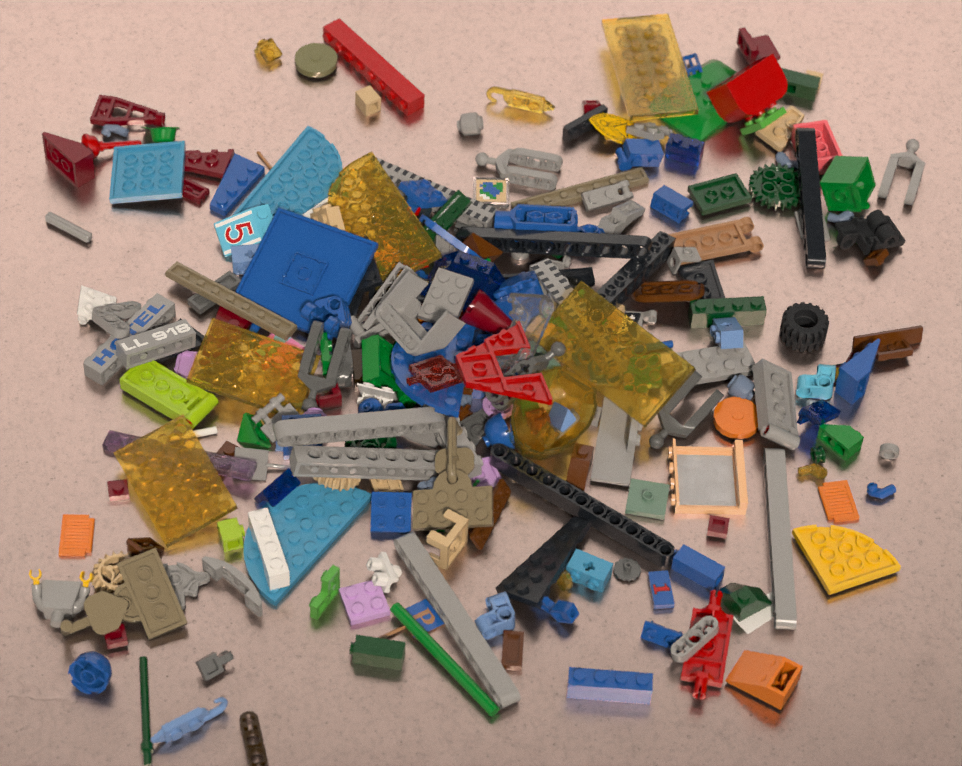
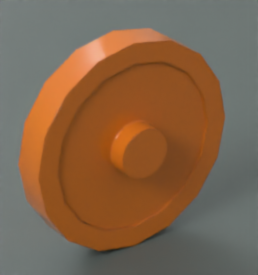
[713,397,758,439]

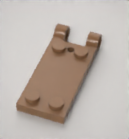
[669,217,764,265]

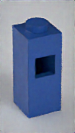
[671,544,725,591]

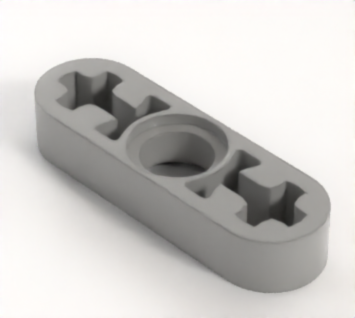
[671,616,719,663]

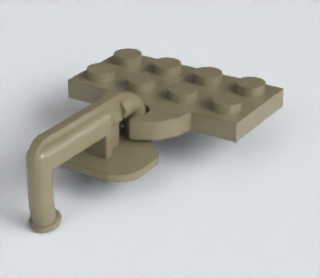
[413,416,493,531]
[60,548,188,640]

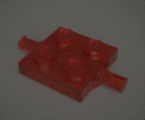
[406,355,463,393]

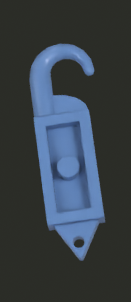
[151,697,228,744]

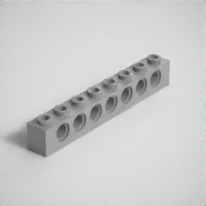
[289,445,440,481]

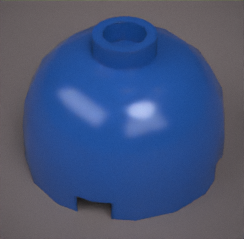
[482,413,518,450]
[68,651,112,694]

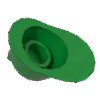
[141,127,180,143]

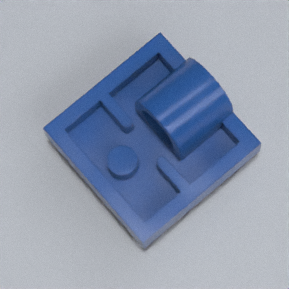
[370,492,412,533]

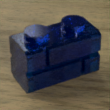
[664,133,705,167]

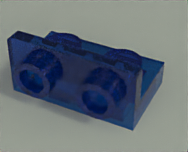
[797,399,841,426]
[254,468,301,507]

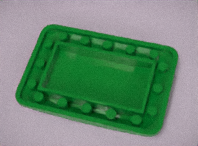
[649,59,737,142]

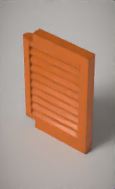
[818,480,860,523]
[58,514,95,557]

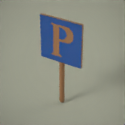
[377,599,445,639]

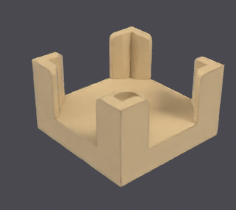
[426,509,469,571]

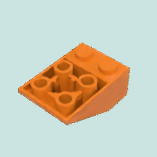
[725,650,803,710]

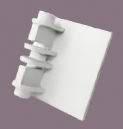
[77,285,117,325]
[357,382,398,408]

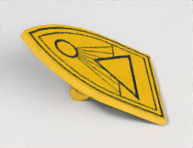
[589,113,637,144]

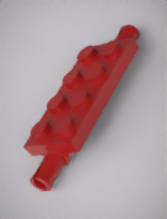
[680,590,734,700]

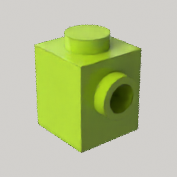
[217,517,245,553]

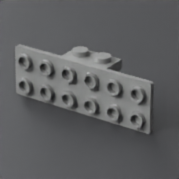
[590,388,643,486]

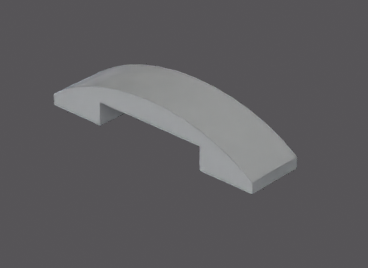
[202,556,263,618]

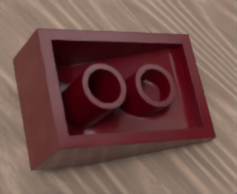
[42,132,95,188]

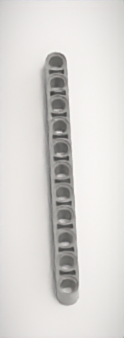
[763,448,797,630]
[394,531,520,709]

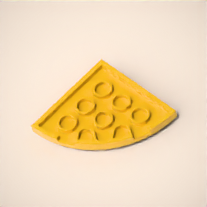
[792,525,901,595]

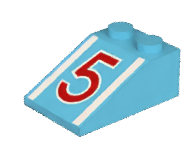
[214,204,273,258]

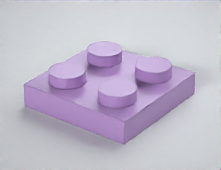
[339,580,390,626]

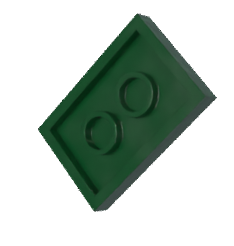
[687,173,752,215]

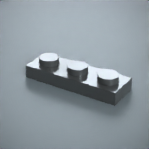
[187,271,241,314]

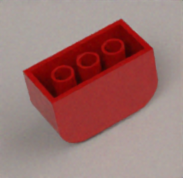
[706,53,788,123]

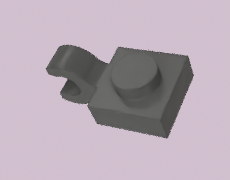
[195,650,234,681]

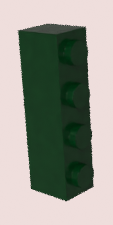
[688,296,767,329]

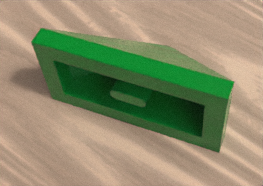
[237,412,271,448]

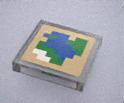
[473,177,509,209]

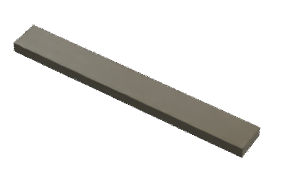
[510,167,649,209]
[165,262,297,341]

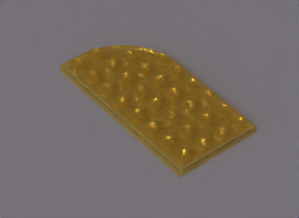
[328,151,442,291]

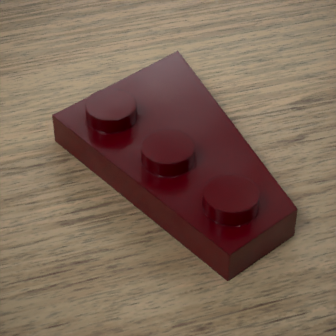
[184,149,234,179]

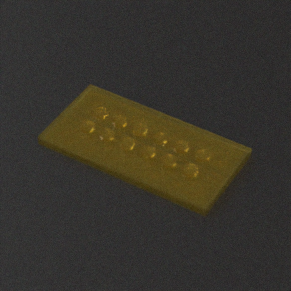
[601,13,699,121]
[531,281,696,428]

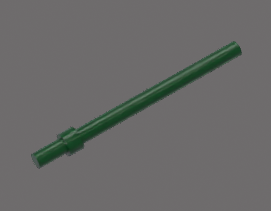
[139,656,153,766]

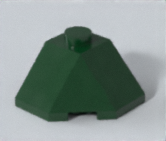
[715,582,772,622]

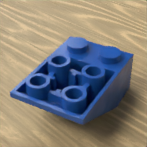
[835,339,880,405]

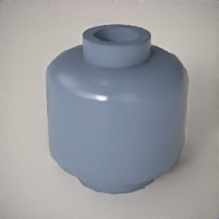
[727,374,755,400]

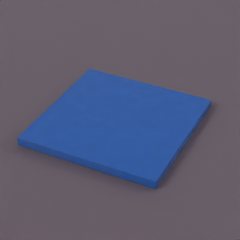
[235,207,379,341]

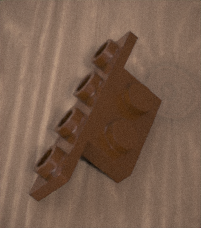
[852,325,923,361]
[470,479,511,550]

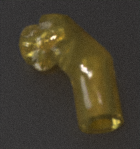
[798,463,828,479]

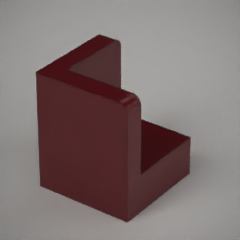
[315,383,342,411]

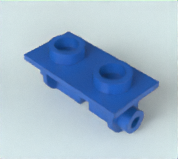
[641,620,684,652]

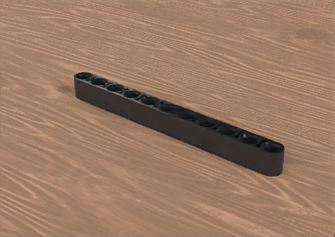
[455,227,653,259]
[489,444,675,568]

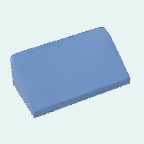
[546,402,577,432]

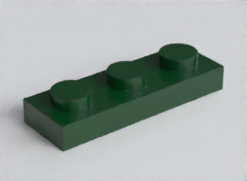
[421,189,473,241]

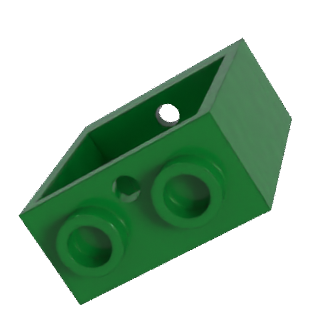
[362,335,400,392]

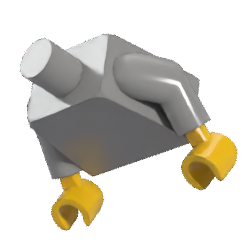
[29,569,94,628]

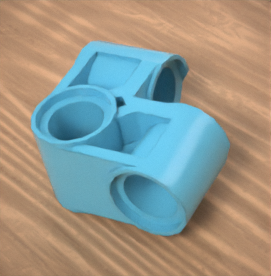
[796,364,836,400]

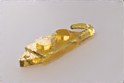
[486,86,555,114]

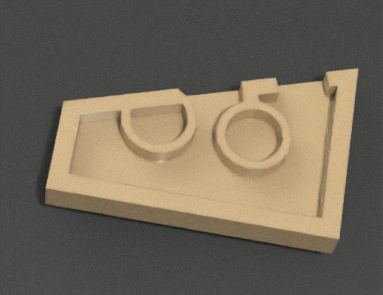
[755,106,805,152]

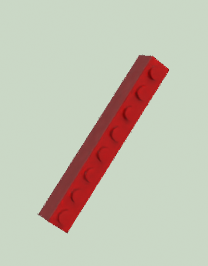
[322,18,425,116]

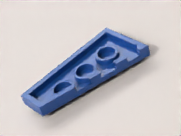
[210,153,265,216]

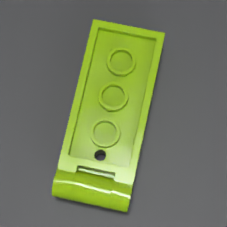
[119,361,219,429]

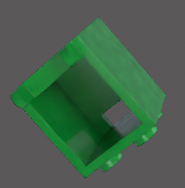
[820,156,876,212]

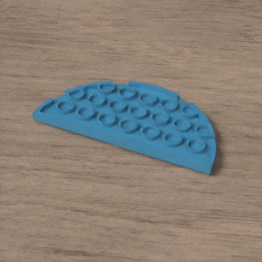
[232,126,343,217]
[243,483,372,606]

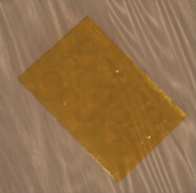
[186,318,321,414]
[113,415,238,548]

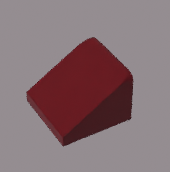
[582,100,601,115]

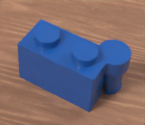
[615,139,664,171]

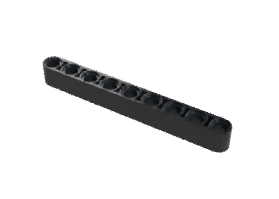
[795,128,826,269]

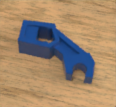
[540,597,579,624]

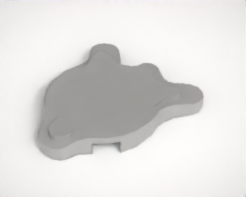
[163,562,210,610]

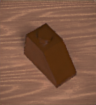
[566,443,594,491]

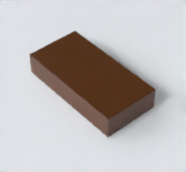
[501,630,524,671]

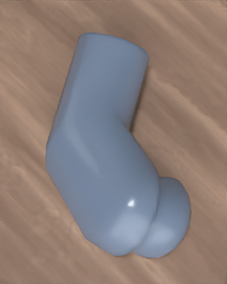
[101,124,129,137]
[827,210,854,223]

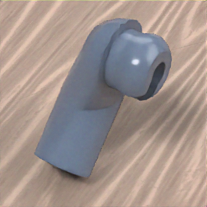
[775,152,797,169]

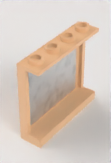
[668,439,748,515]

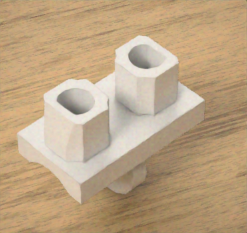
[366,552,402,593]

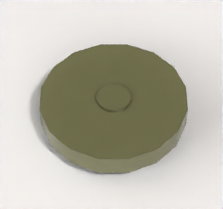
[294,43,338,78]

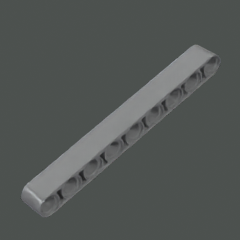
[273,407,447,447]

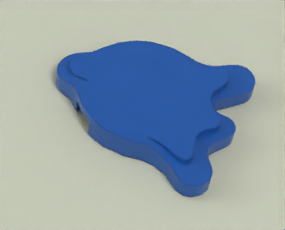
[493,271,538,299]

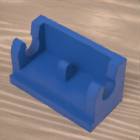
[650,185,694,224]

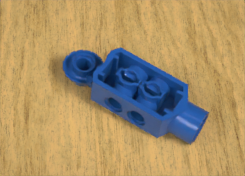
[494,204,605,246]

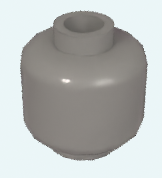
[457,112,484,136]

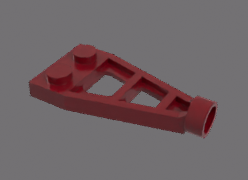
[90,95,166,127]

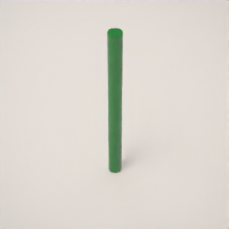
[390,602,500,717]

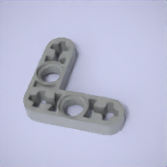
[92,301,141,339]

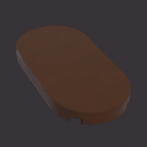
[631,280,705,303]

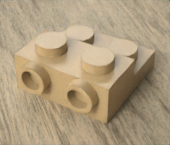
[310,204,345,231]

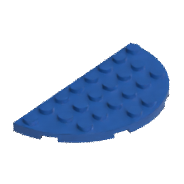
[390,322,475,418]

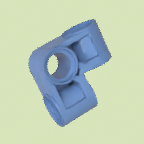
[474,591,515,640]

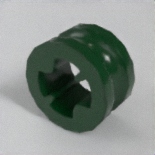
[810,446,826,465]

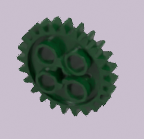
[748,163,800,211]

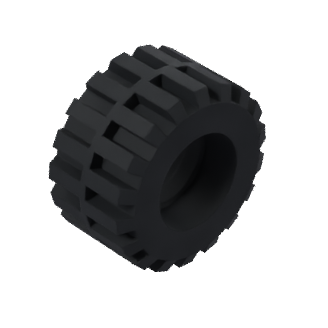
[779,302,829,352]

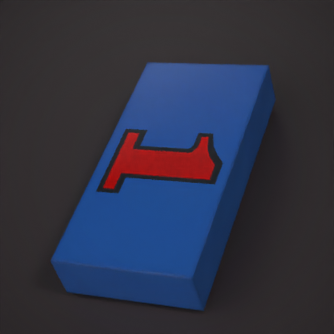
[648,570,675,609]

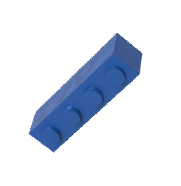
[567,667,653,705]

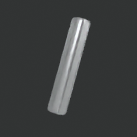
[45,212,92,243]

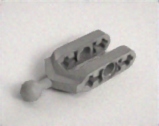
[878,139,925,206]
[475,148,563,190]

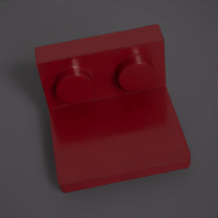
[736,27,781,65]

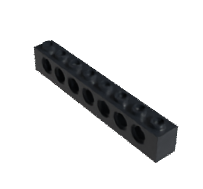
[585,231,676,325]

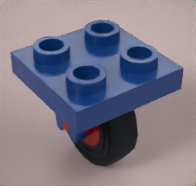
[398,179,448,224]

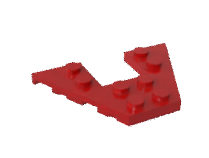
[455,321,553,405]

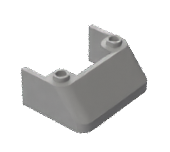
[375,271,466,356]

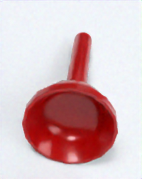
[81,133,141,159]

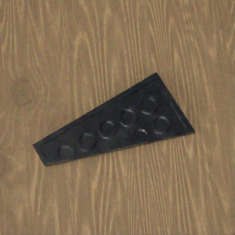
[495,516,591,609]

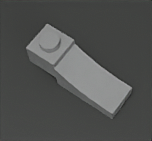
[598,200,646,235]

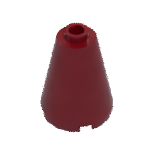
[460,289,513,334]

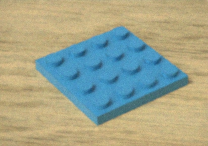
[109,141,186,204]

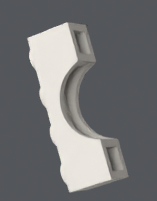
[248,507,290,590]

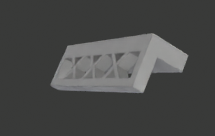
[357,262,417,331]

